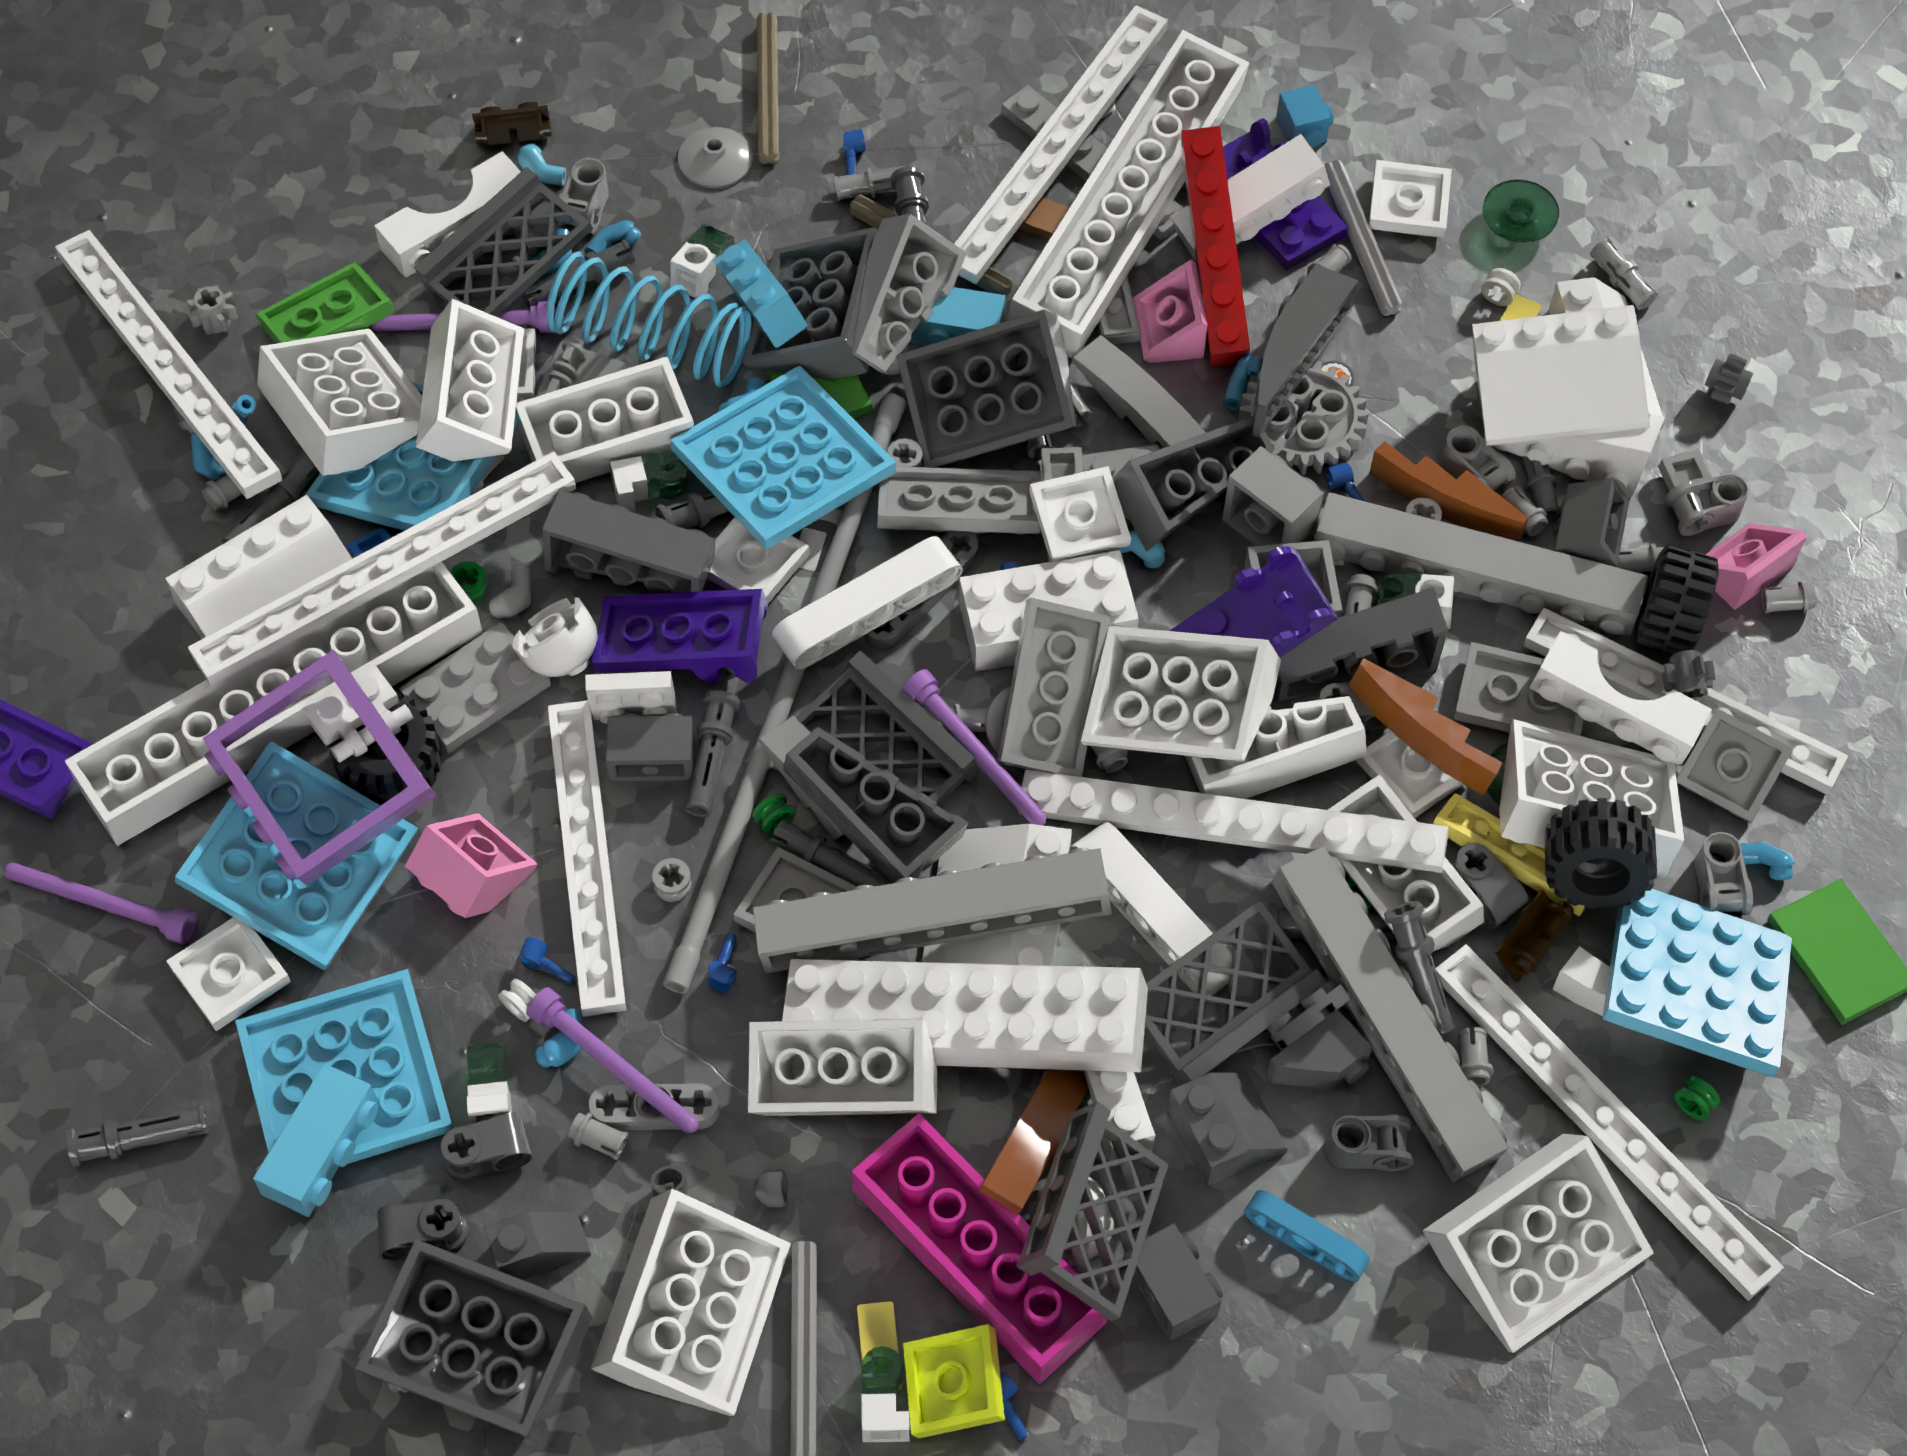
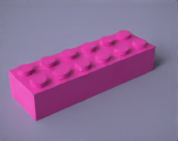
[851,1113,1107,1385]

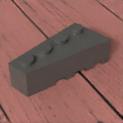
[1112,416,1275,552]
[542,489,715,593]
[1274,588,1448,703]
[783,727,968,884]

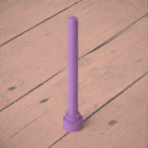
[370,301,557,333]
[902,669,1046,826]
[4,863,198,945]
[526,987,698,1133]

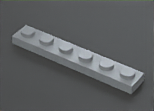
[1001,85,1183,241]

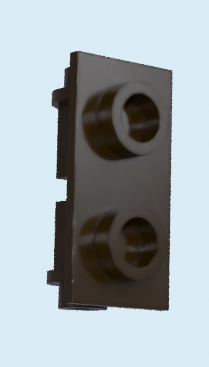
[472,102,552,148]
[1494,890,1574,982]

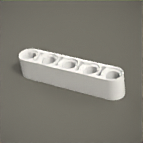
[772,536,963,669]
[1071,822,1240,996]

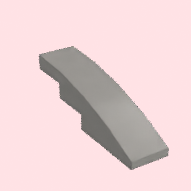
[1071,335,1206,448]

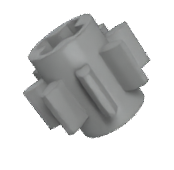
[187,285,238,335]

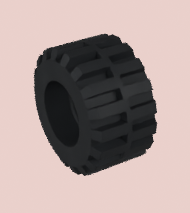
[1635,544,1719,654]
[329,692,442,805]
[1545,798,1657,910]

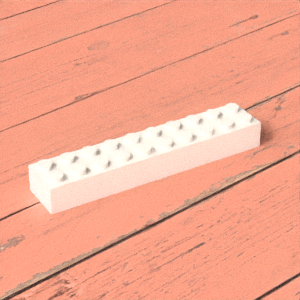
[1007,30,1249,359]
[65,561,483,846]

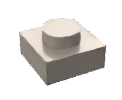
[1658,450,1712,491]

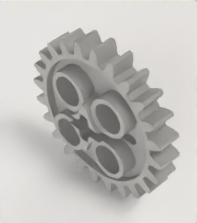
[1238,361,1369,475]

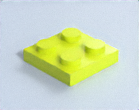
[903,1324,1005,1438]

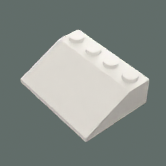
[1472,305,1650,446]
[257,328,422,476]
[165,495,352,639]
[1081,626,1281,762]
[1499,719,1684,878]
[922,824,1072,966]
[1422,1134,1654,1353]
[591,1189,791,1416]

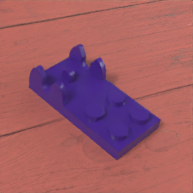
[1223,118,1348,271]
[1170,546,1338,658]
[592,589,768,685]
[0,699,93,820]

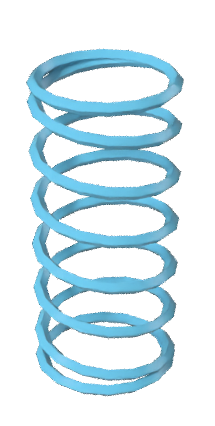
[546,251,751,388]

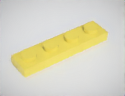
[1433,793,1585,916]

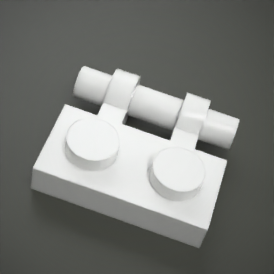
[301,665,413,763]

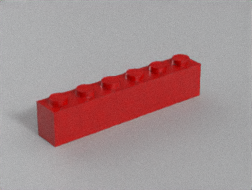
[1181,126,1250,368]

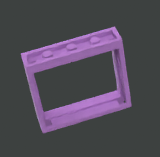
[202,649,437,886]

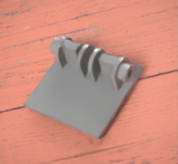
[536,336,634,397]

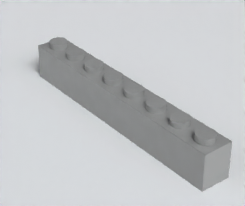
[1315,492,1648,637]
[1272,846,1509,1184]
[753,848,1112,973]

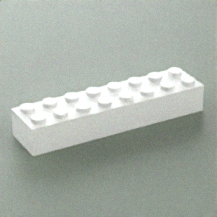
[782,959,1148,1072]

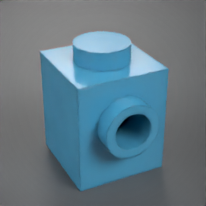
[1276,84,1333,147]

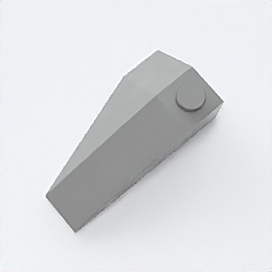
[851,214,967,372]

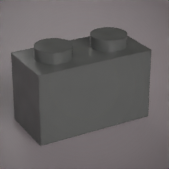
[1554,477,1629,567]
[606,713,695,781]
[1133,1224,1223,1341]

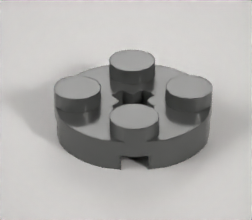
[1267,978,1352,1050]

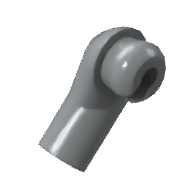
[489,566,532,619]

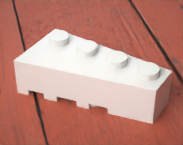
[1483,414,1665,498]
[1184,696,1367,799]

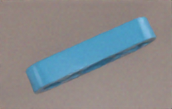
[1244,1190,1370,1282]

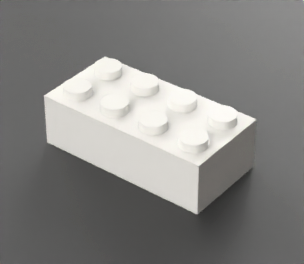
[516,356,694,483]
[959,550,1139,672]

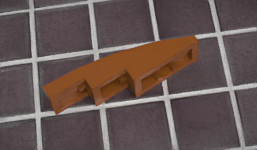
[1369,441,1529,542]
[1348,658,1503,795]
[979,1069,1088,1215]

